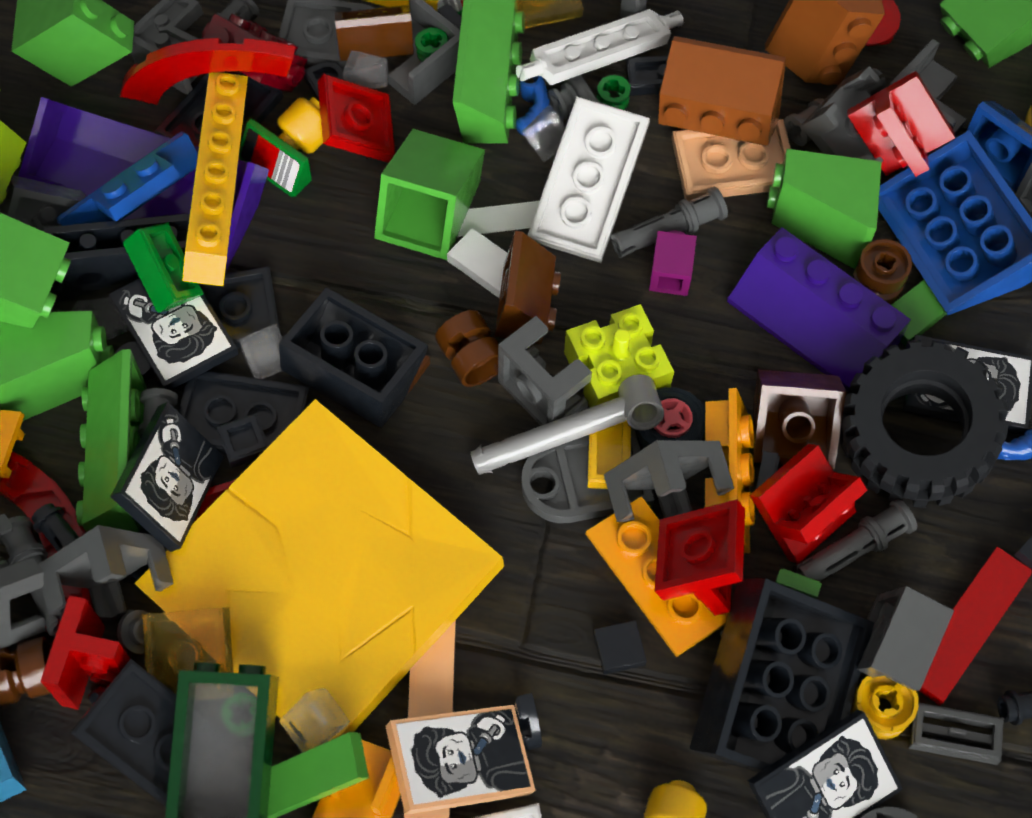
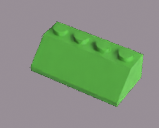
[453,0,525,144]
[76,349,146,532]

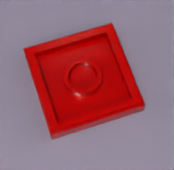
[318,74,395,163]

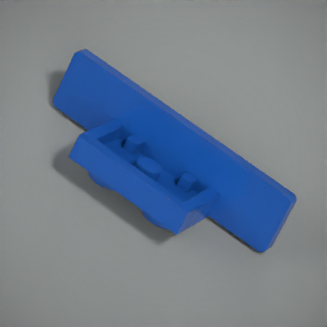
[57,132,198,226]

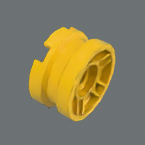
[850,676,919,740]

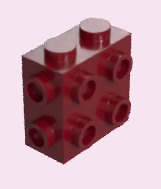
[202,13,308,93]

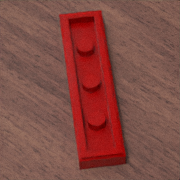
[918,546,1032,706]

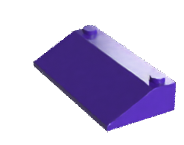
[18,97,269,274]

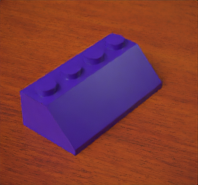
[727,227,911,392]

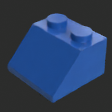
[966,101,1032,191]

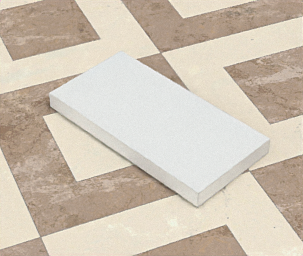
[528,96,650,263]

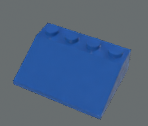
[878,130,1032,315]

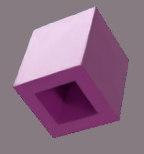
[649,231,697,296]

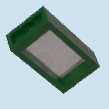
[165,662,279,818]

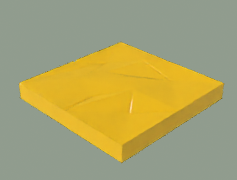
[135,399,504,748]

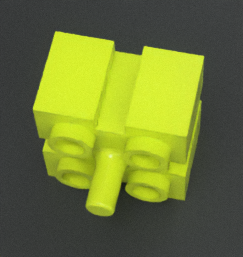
[564,304,674,407]

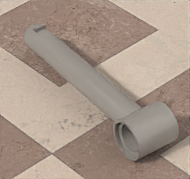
[471,374,664,475]

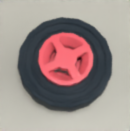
[635,387,705,448]

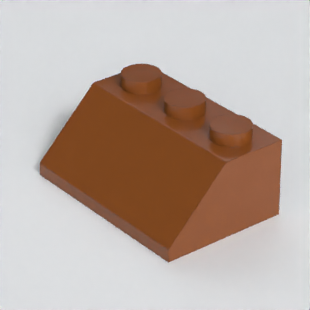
[765,0,885,85]
[658,36,786,146]

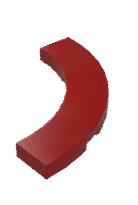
[120,38,295,105]
[0,451,93,633]

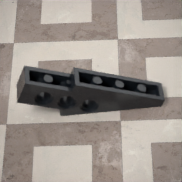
[43,213,190,304]

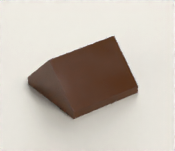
[335,5,414,62]

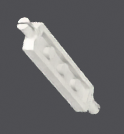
[516,9,683,86]

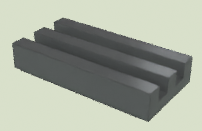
[908,703,1004,765]

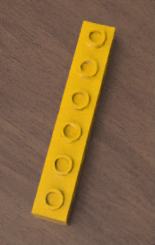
[182,72,248,286]

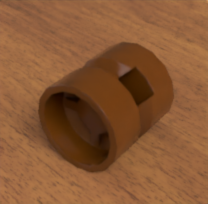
[852,239,912,305]
[435,310,499,387]
[0,636,51,706]

